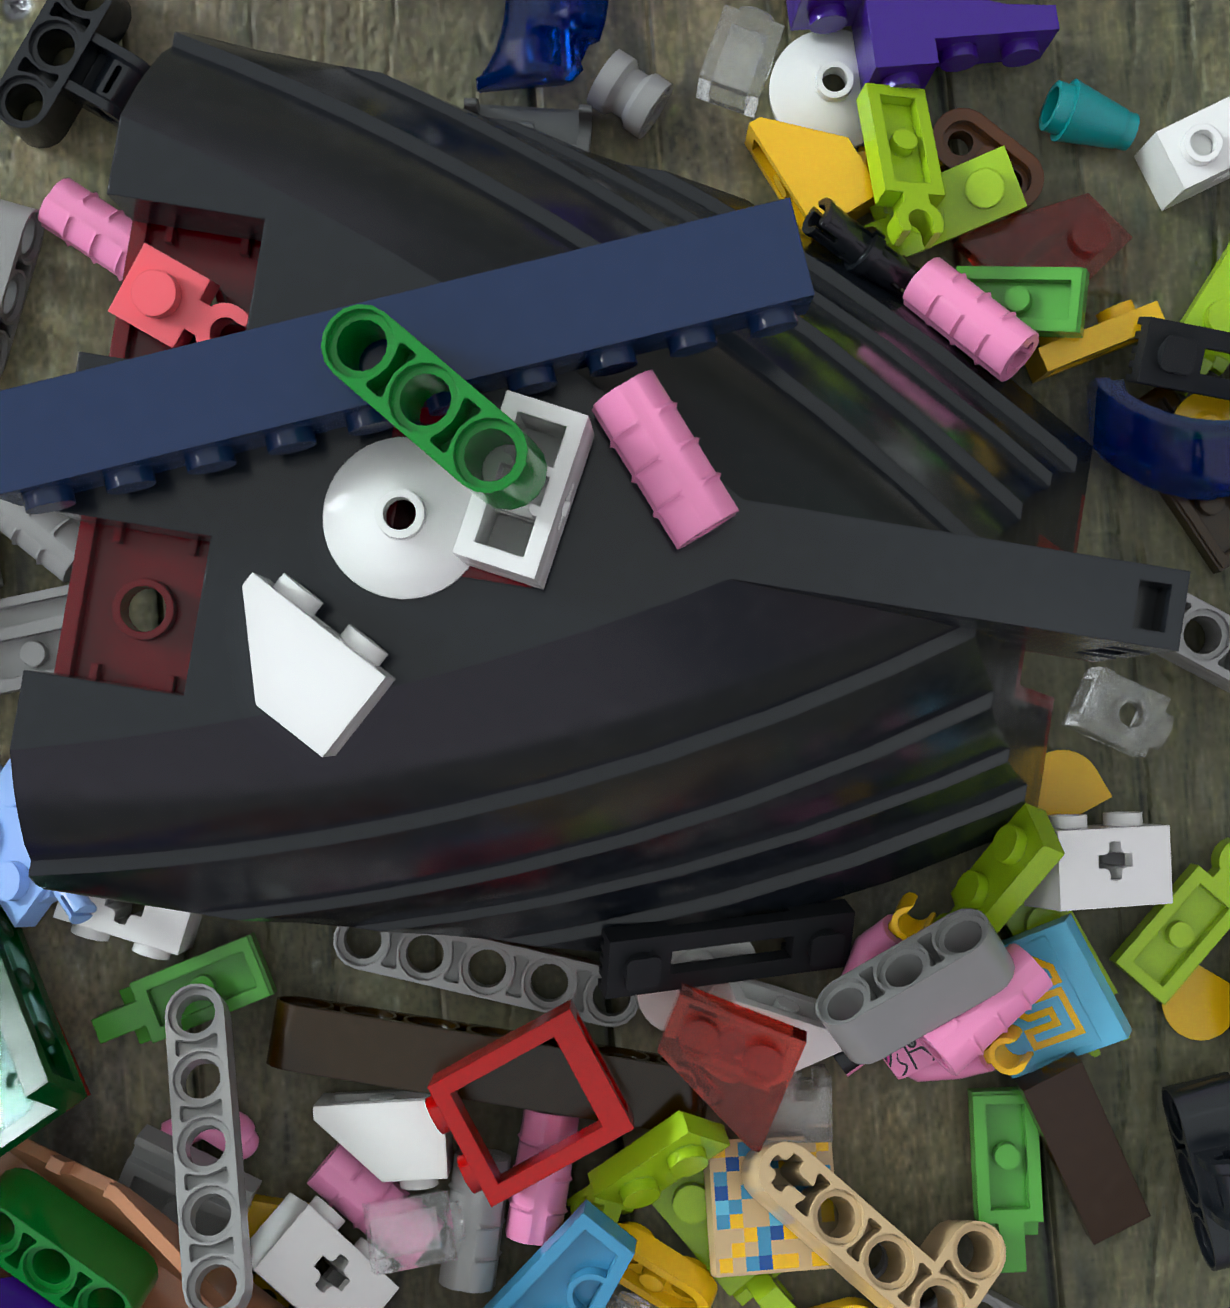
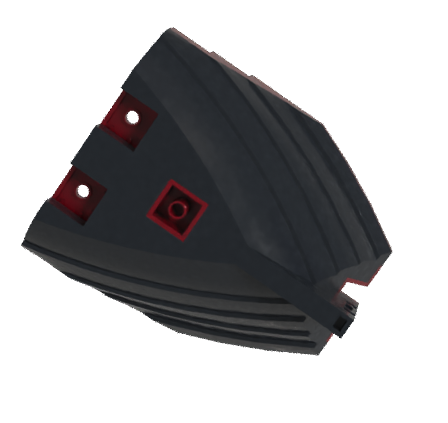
[10,32,1191,952]

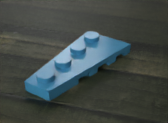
[483,1199,637,1308]

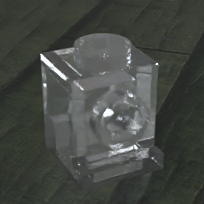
[1062,666,1174,757]
[737,1064,833,1143]

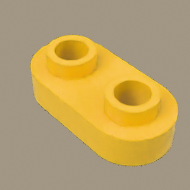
[618,1221,718,1308]

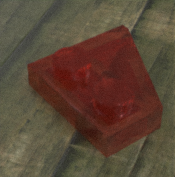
[953,193,1133,280]
[657,983,807,1152]

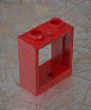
[425,999,634,1207]

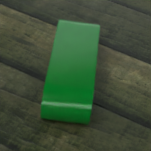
[321,304,547,510]
[0,1168,159,1308]

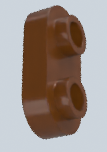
[933,108,1044,217]

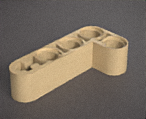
[741,1141,1006,1308]

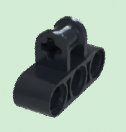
[0,0,151,148]
[1161,1072,1230,1271]

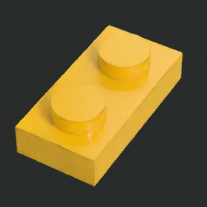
[1025,299,1165,383]

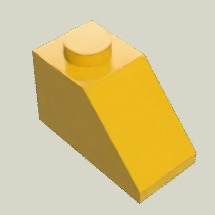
[744,117,875,243]

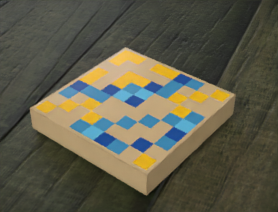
[704,1133,838,1278]

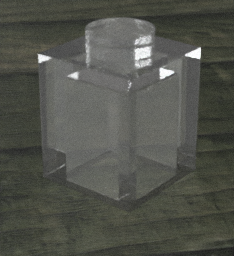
[696,5,785,118]
[362,1189,465,1276]

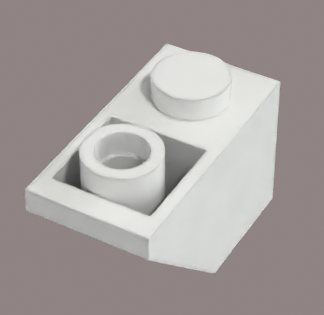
[242,572,396,757]

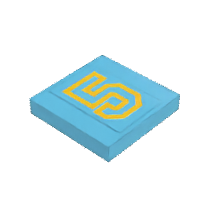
[1002,913,1132,1079]

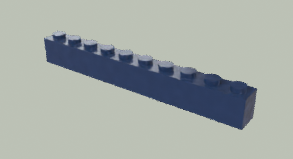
[0,197,815,514]

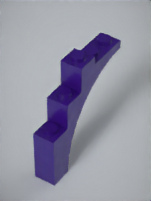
[786,0,1060,90]

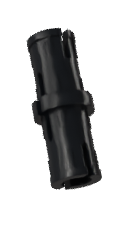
[802,197,920,302]

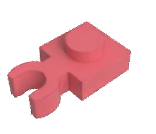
[108,243,249,348]

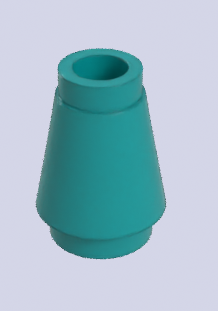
[1039,79,1140,151]

